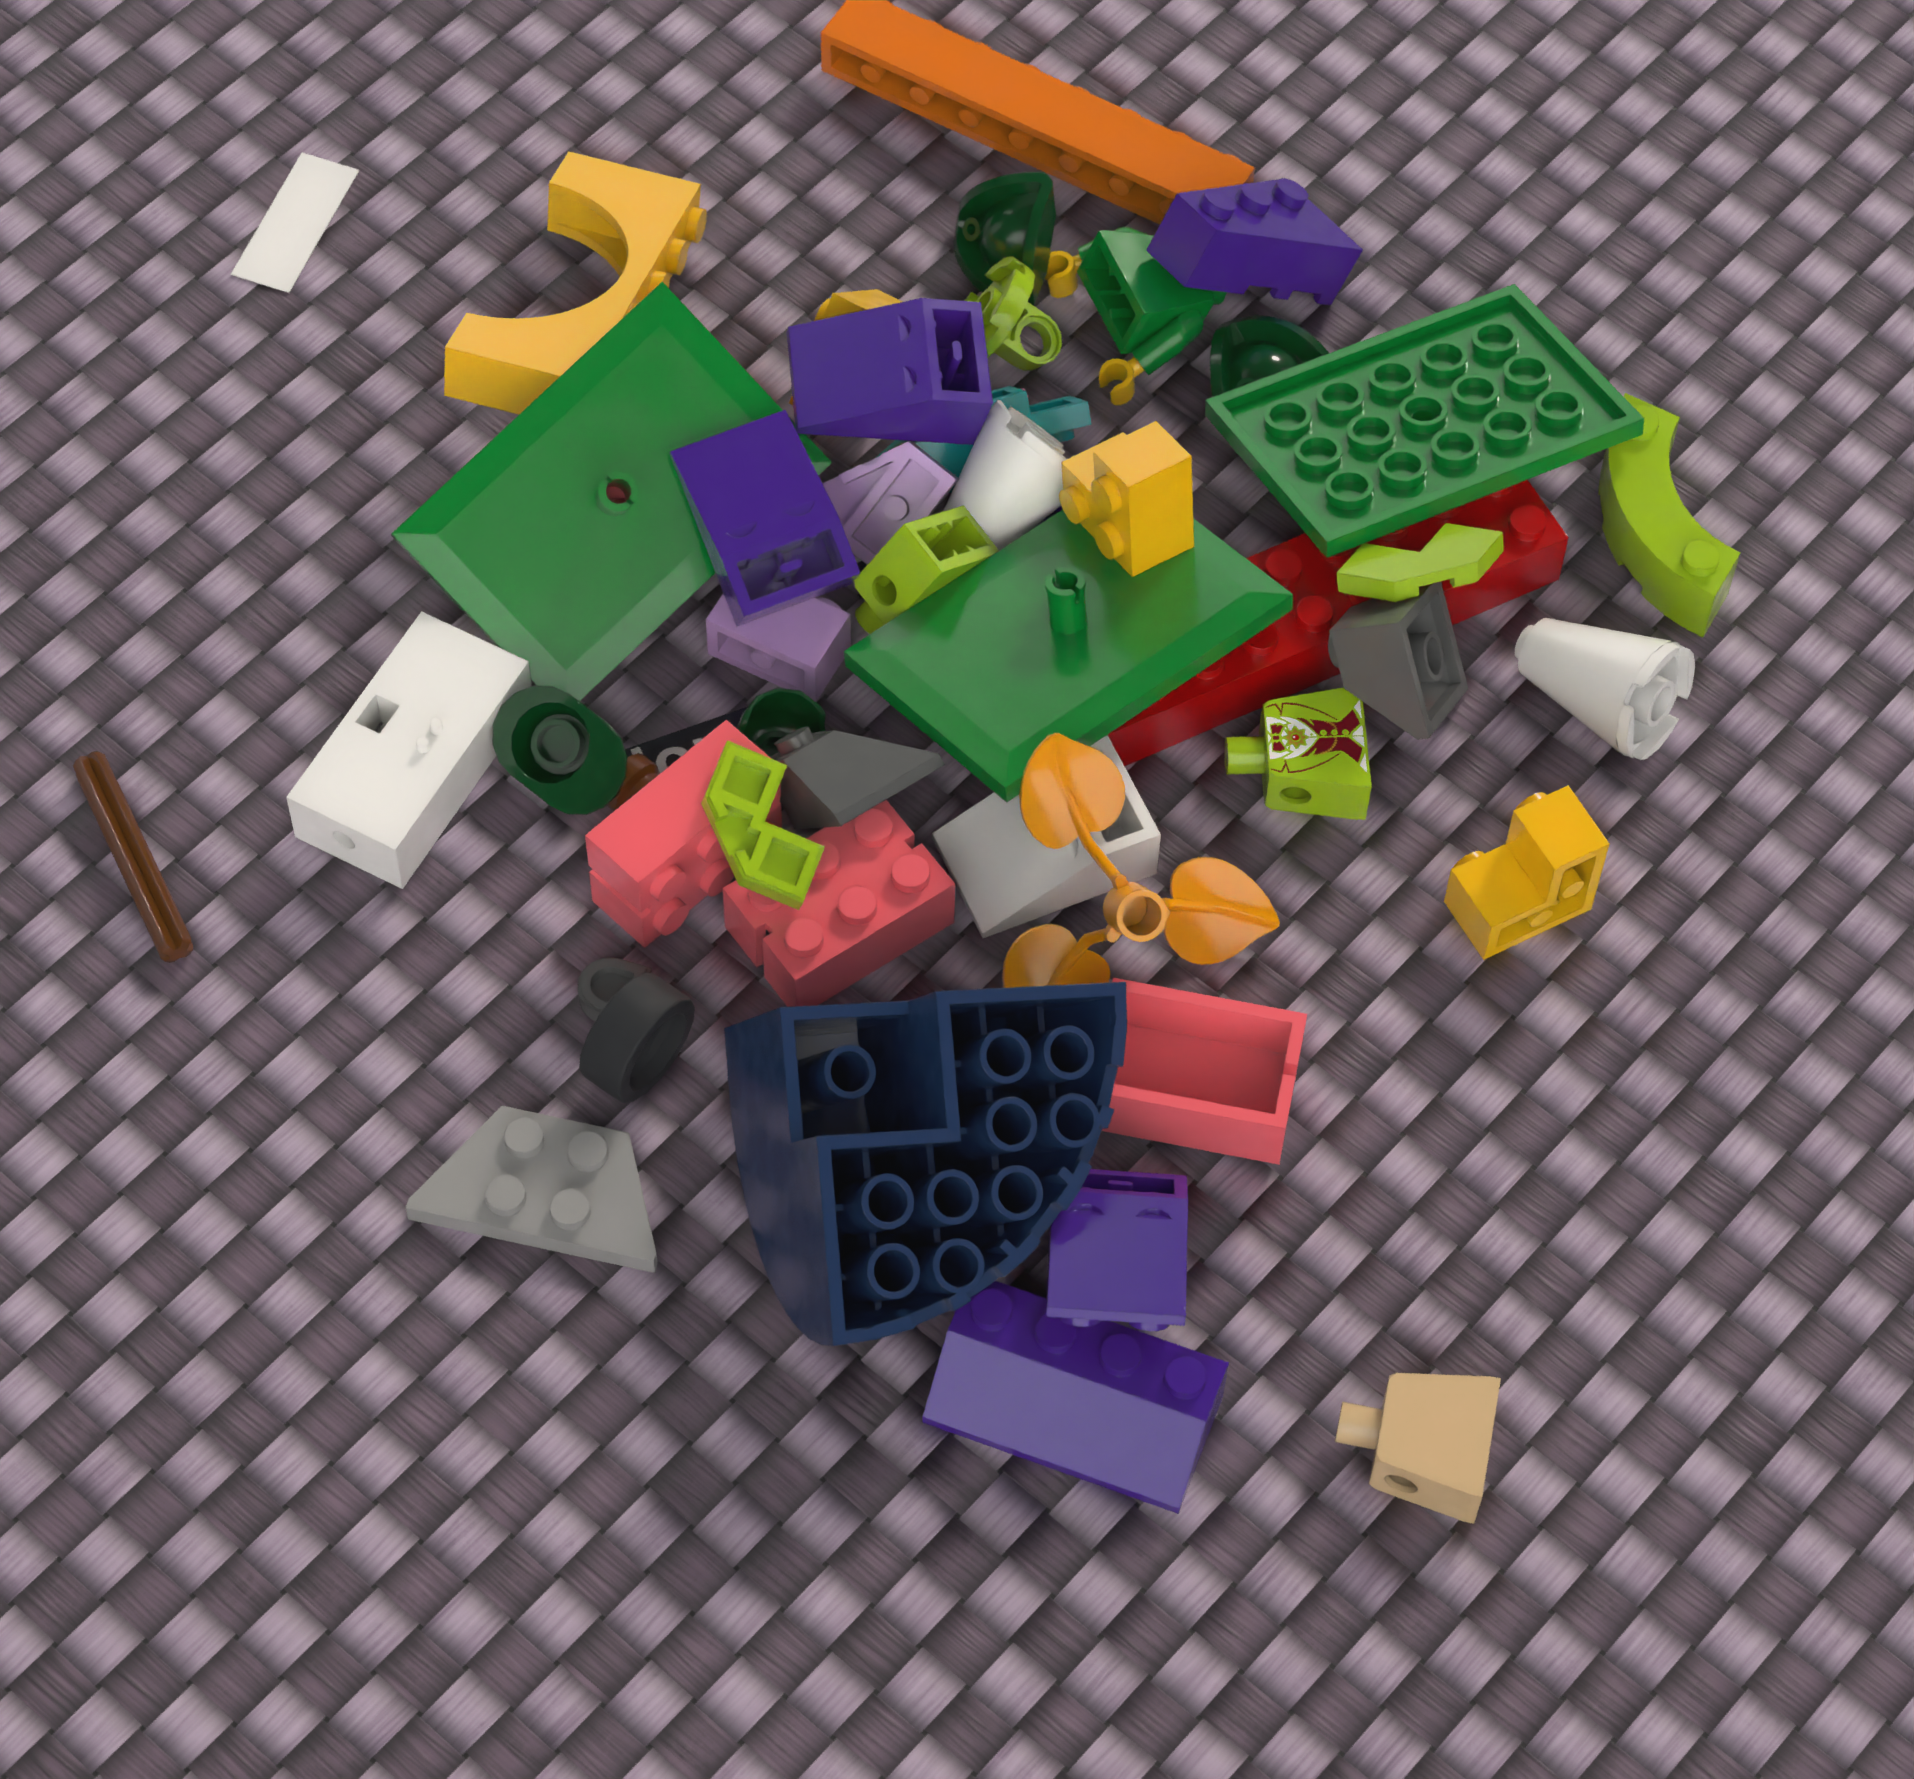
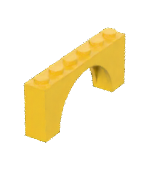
[444,152,707,415]

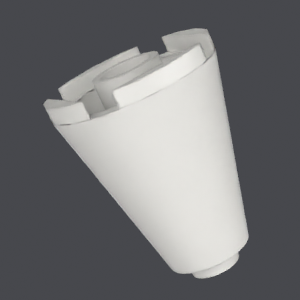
[944,400,1067,550]
[1515,618,1695,760]

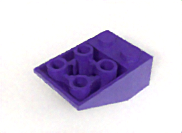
[786,298,993,445]
[669,410,861,627]
[1046,1169,1188,1331]

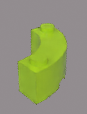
[1598,393,1741,638]

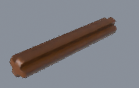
[73,751,194,963]

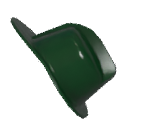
[492,686,627,815]

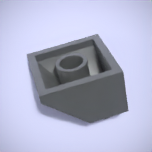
[1328,582,1468,740]
[770,726,945,829]

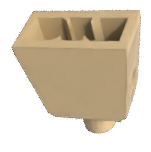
[1335,1373,1501,1524]

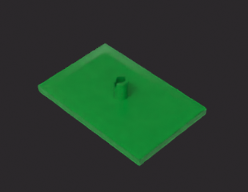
[391,281,832,701]
[1205,284,1644,558]
[843,510,1293,803]

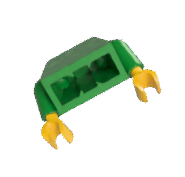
[1045,227,1227,405]

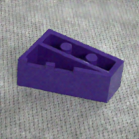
[1146,178,1363,305]

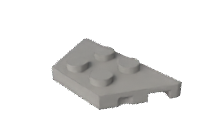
[406,1106,658,1273]

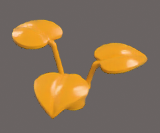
[1002,733,1280,988]

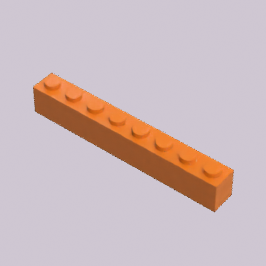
[821,0,1255,225]

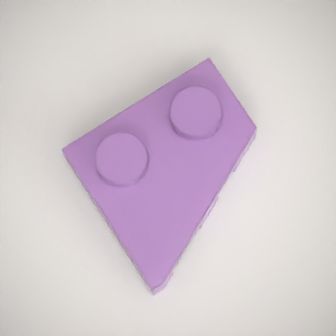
[822,441,959,564]

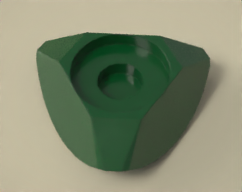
[954,172,1056,306]
[1210,315,1329,397]

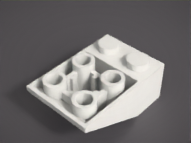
[932,735,1161,938]

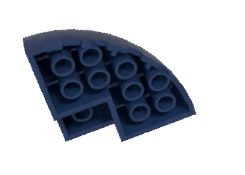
[724,982,1127,1346]

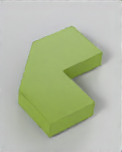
[1337,523,1504,602]
[701,740,825,910]

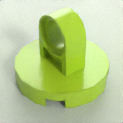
[965,256,1062,371]

